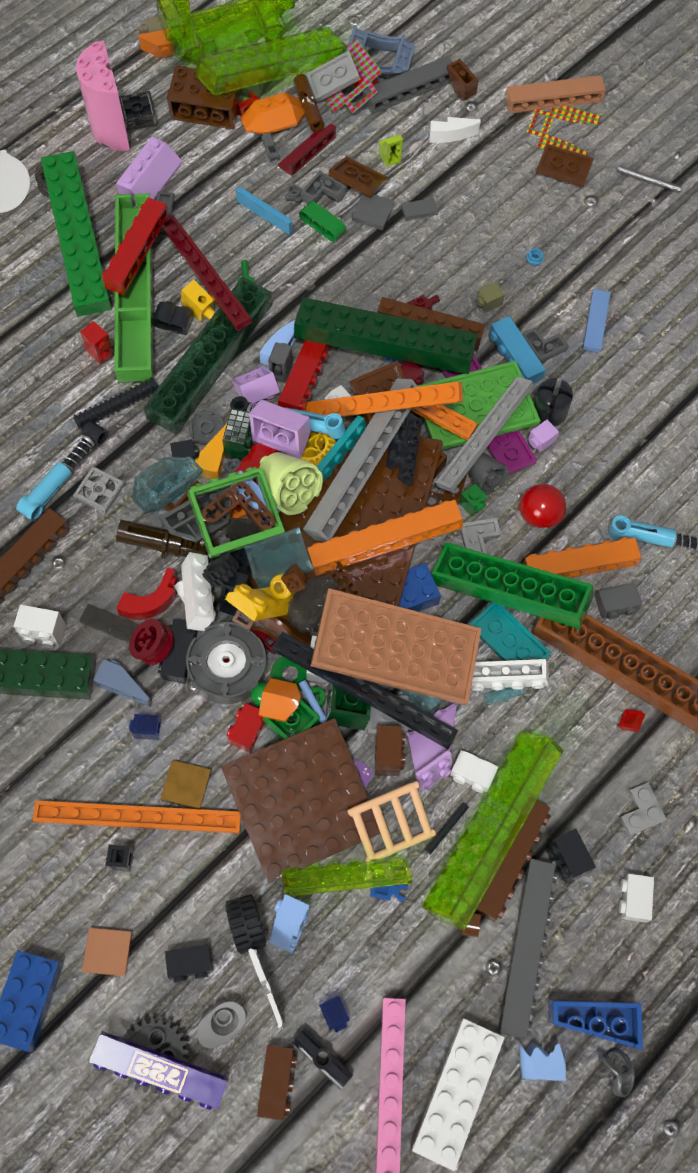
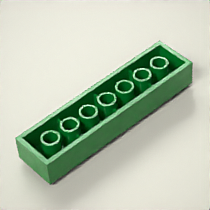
[431,542,594,629]

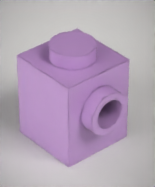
[528,420,559,452]

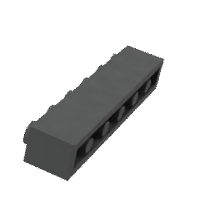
[363,56,452,115]

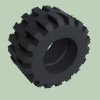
[225,894,267,955]

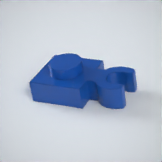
[369,875,408,902]

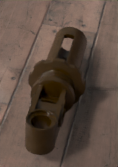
[116,519,219,563]

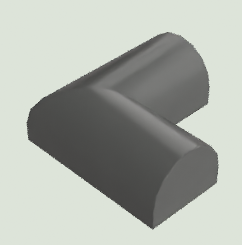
[300,171,347,204]
[522,327,569,363]

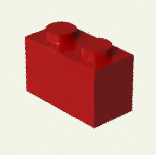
[80,321,114,364]
[226,703,264,753]

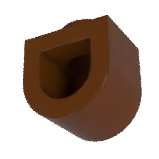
[457,909,481,937]

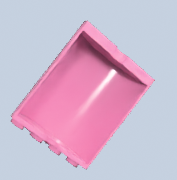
[76,40,130,151]

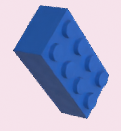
[399,563,441,612]
[0,950,64,1053]

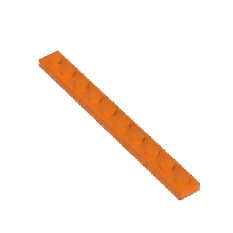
[305,382,463,417]
[32,801,241,834]

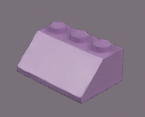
[249,400,311,458]

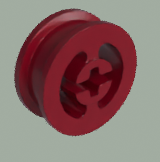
[129,619,174,666]

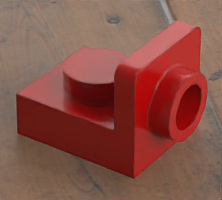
[238,90,259,117]

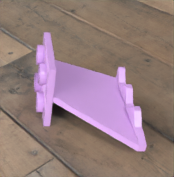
[406,703,457,793]

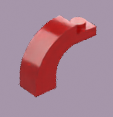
[116,567,178,620]

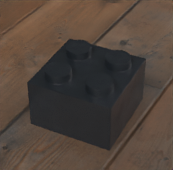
[547,829,596,884]

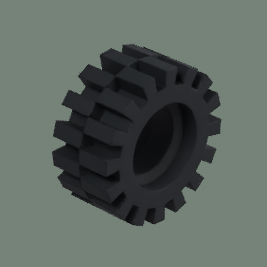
[202,552,239,588]

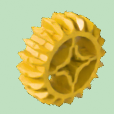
[287,431,336,467]

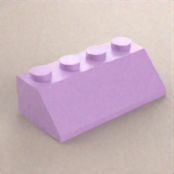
[116,137,182,204]

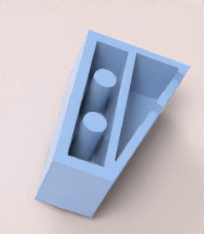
[269,894,310,953]

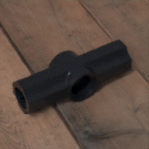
[292,1028,353,1090]

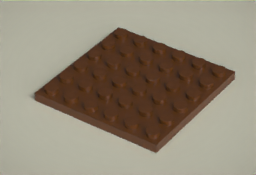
[221,718,381,884]

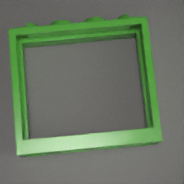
[187,467,285,559]

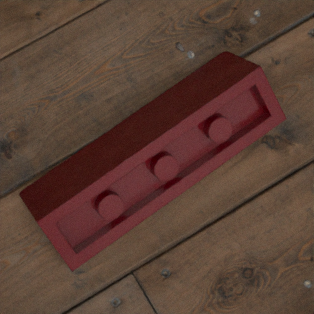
[278,123,336,176]

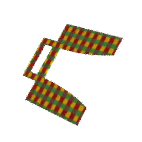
[527,106,602,156]

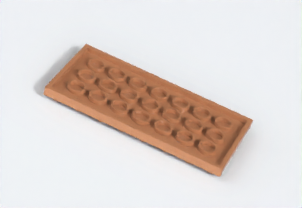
[310,588,481,706]

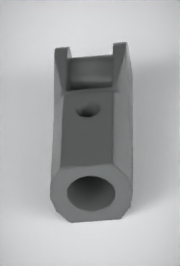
[261,132,280,162]

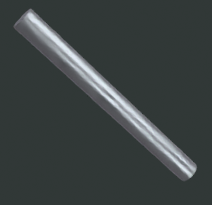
[617,165,682,193]

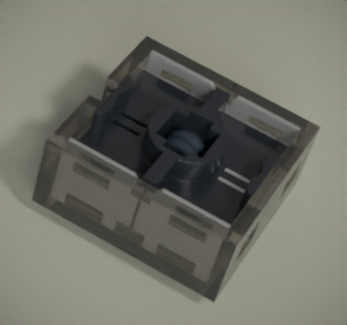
[119,91,158,131]

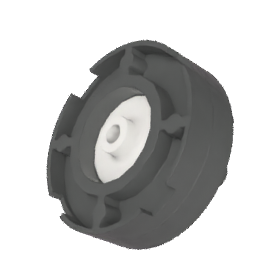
[186,622,267,704]

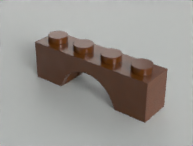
[232,610,312,646]

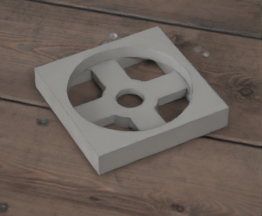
[73,466,125,514]

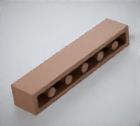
[505,75,606,113]

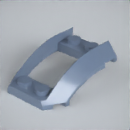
[346,25,415,75]

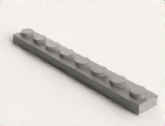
[436,376,534,492]

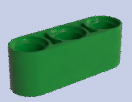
[299,201,347,242]

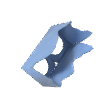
[519,1042,566,1081]

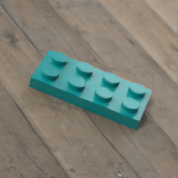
[469,603,552,661]

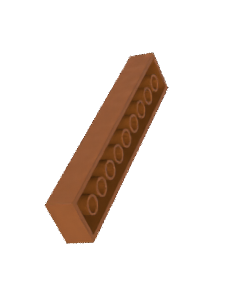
[532,614,698,733]

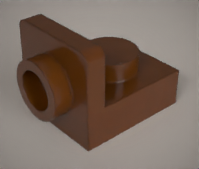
[281,563,307,594]

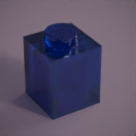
[129,714,161,740]
[319,995,350,1033]

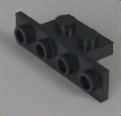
[386,413,422,486]

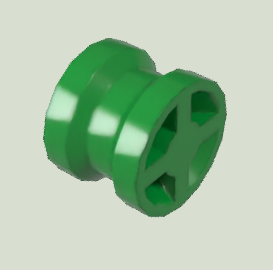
[306,687,326,709]

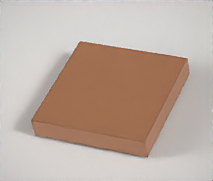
[82,928,132,977]

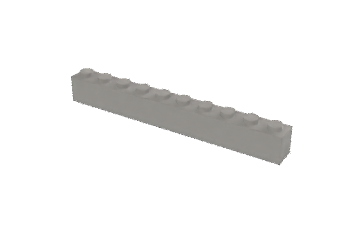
[303,379,418,542]

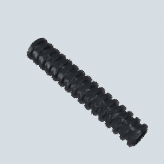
[73,377,159,430]

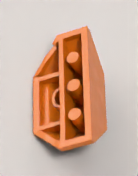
[240,92,305,134]

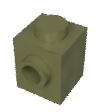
[476,282,505,313]

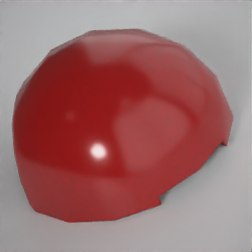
[519,483,566,528]

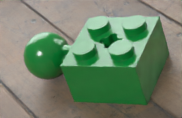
[251,682,320,741]

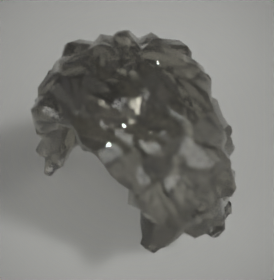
[286,575,338,634]

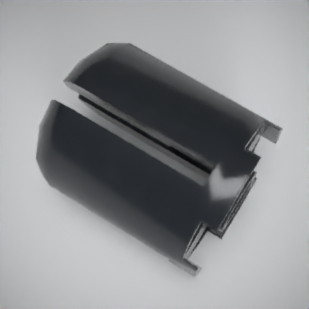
[534,378,573,426]

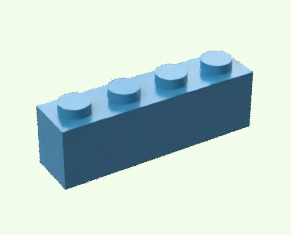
[489,316,546,384]

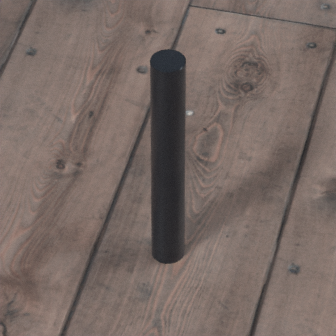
[424,803,469,855]

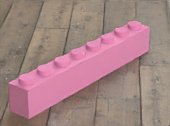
[376,998,405,1173]

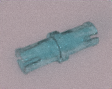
[483,687,525,706]

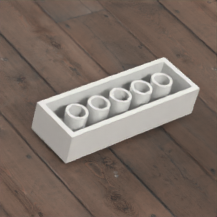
[411,1018,505,1172]

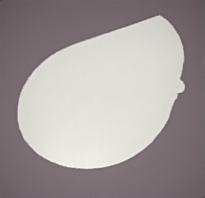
[0,150,30,213]

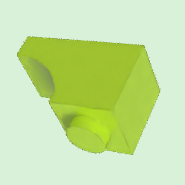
[378,134,403,167]

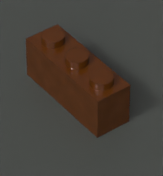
[257,1045,297,1121]

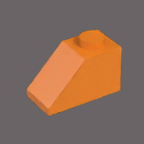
[138,29,175,58]

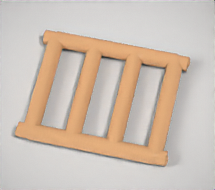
[347,781,436,864]

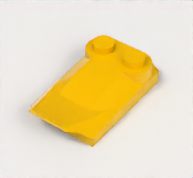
[225,584,293,621]

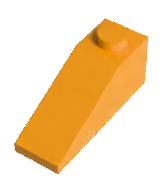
[194,424,227,479]

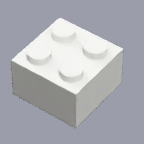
[13,605,66,648]

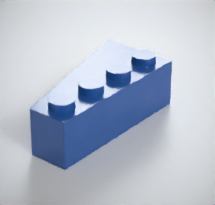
[549,999,643,1050]

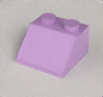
[231,366,280,405]

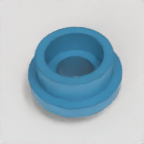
[526,248,544,265]

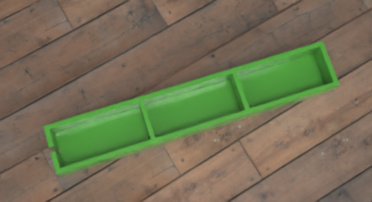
[115,193,154,382]

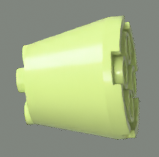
[259,452,323,515]

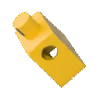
[181,279,219,322]

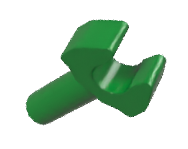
[237,260,255,291]

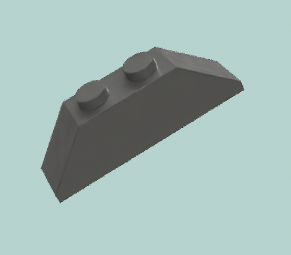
[159,487,231,542]

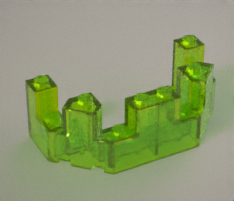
[155,0,295,66]

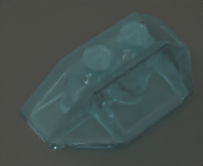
[132,457,203,513]

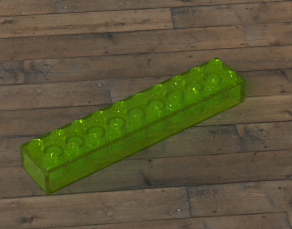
[195,26,347,95]
[422,732,564,931]

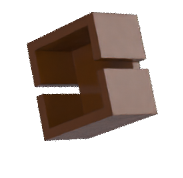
[375,725,406,776]

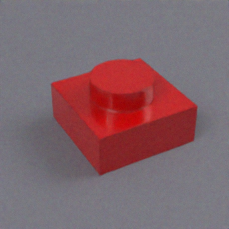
[618,709,645,732]

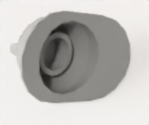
[197,1001,245,1049]

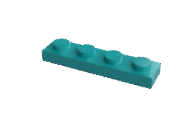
[317,415,367,482]

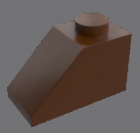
[446,59,479,101]

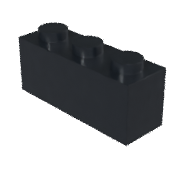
[158,619,198,684]

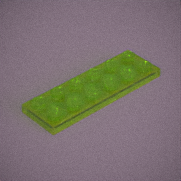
[280,857,413,896]

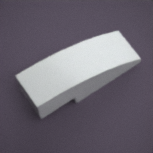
[429,117,480,143]

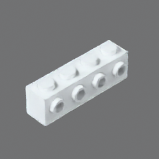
[181,552,216,631]
[471,659,549,691]

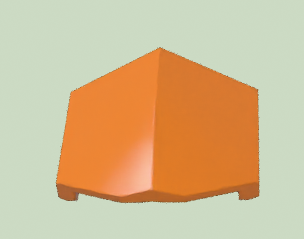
[259,678,301,722]

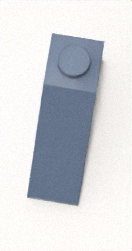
[93,659,152,707]

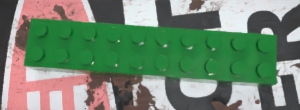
[41,151,112,317]

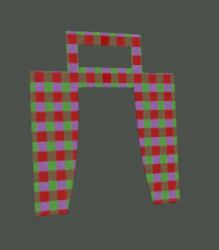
[323,39,382,114]

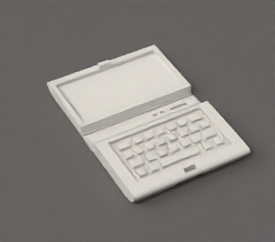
[248,949,284,1030]

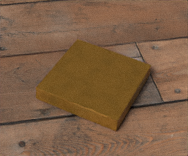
[160,760,211,809]

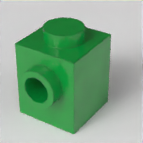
[459,484,488,516]

